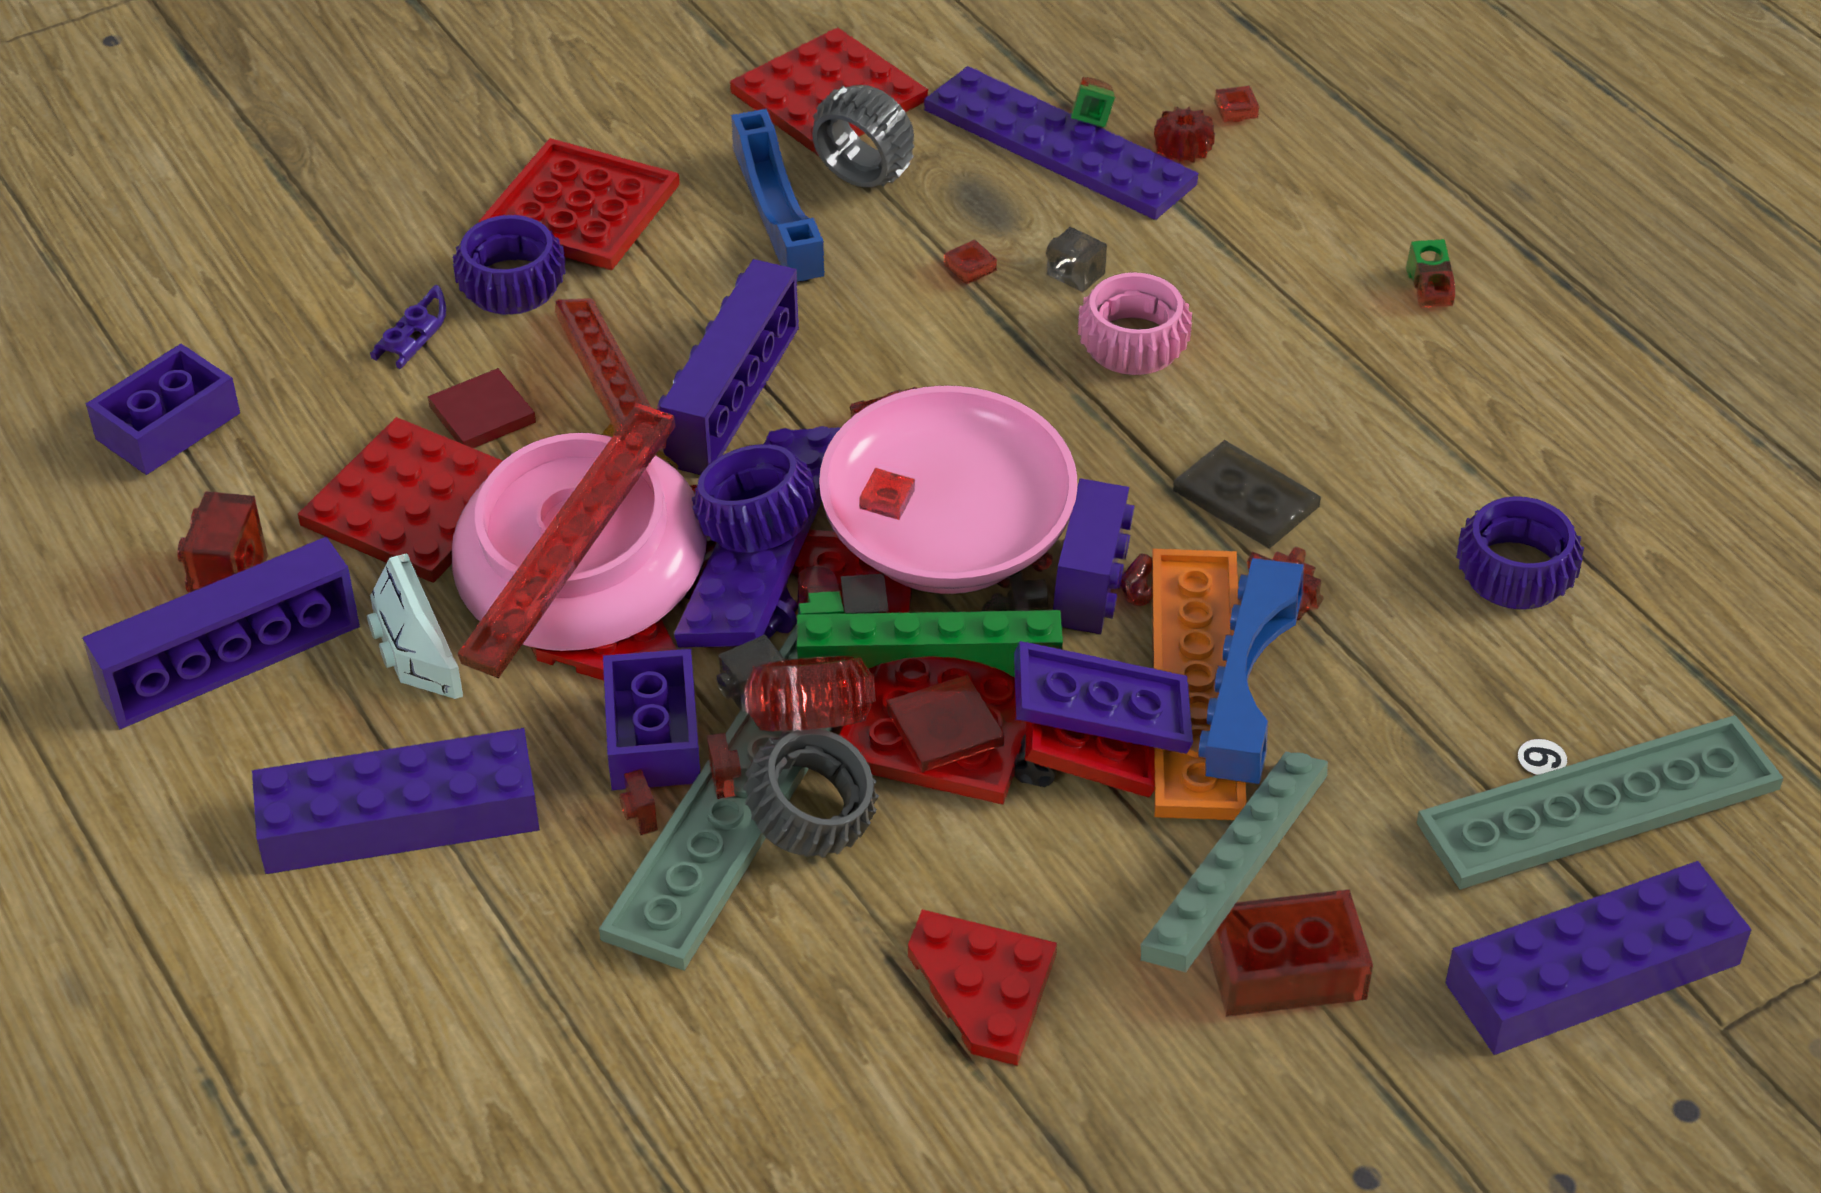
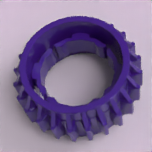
[453,215,566,314]
[692,444,817,553]
[1456,496,1584,609]

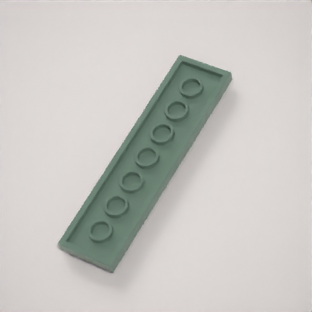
[1417,715,1784,890]

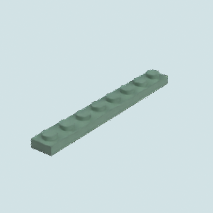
[1141,752,1328,972]

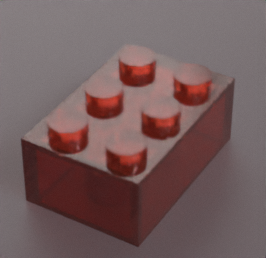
[1207,889,1373,1017]

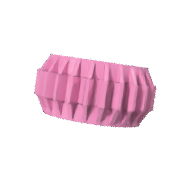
[1078,273,1192,375]

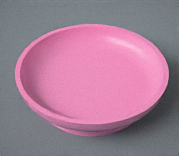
[819,386,1077,594]
[452,433,707,651]

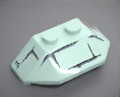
[367,553,463,699]

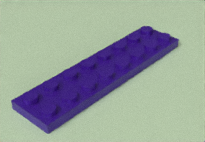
[924,66,1198,220]
[674,426,841,648]

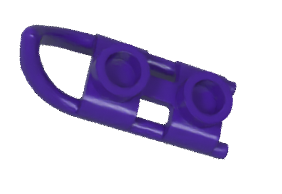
[370,285,446,369]

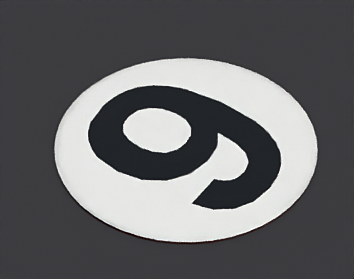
[1518,739,1567,775]

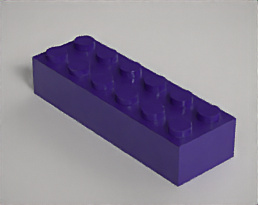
[657,259,799,475]
[82,536,360,730]
[252,728,540,874]
[1445,861,1752,1055]

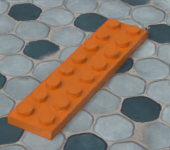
[1152,549,1247,820]

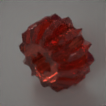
[1154,106,1215,164]

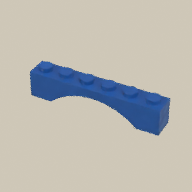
[731,109,824,281]
[1198,558,1304,784]

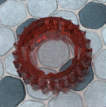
[743,656,876,731]

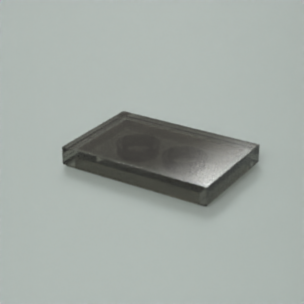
[1173,440,1321,549]

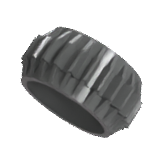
[812,85,914,187]
[743,728,878,858]

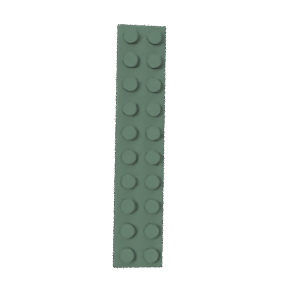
[599,624,867,971]

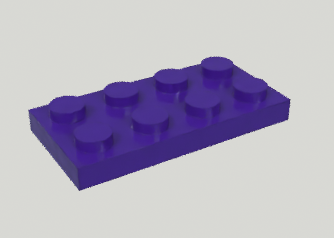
[1014,641,1193,754]

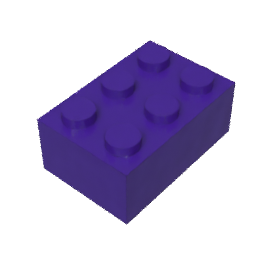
[86,343,240,475]
[1053,478,1135,634]
[603,649,701,790]

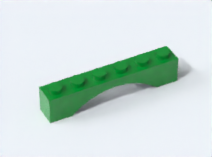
[797,610,1063,682]

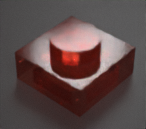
[1215,85,1259,122]
[944,240,997,284]
[859,468,915,520]
[707,733,741,799]
[619,769,658,836]

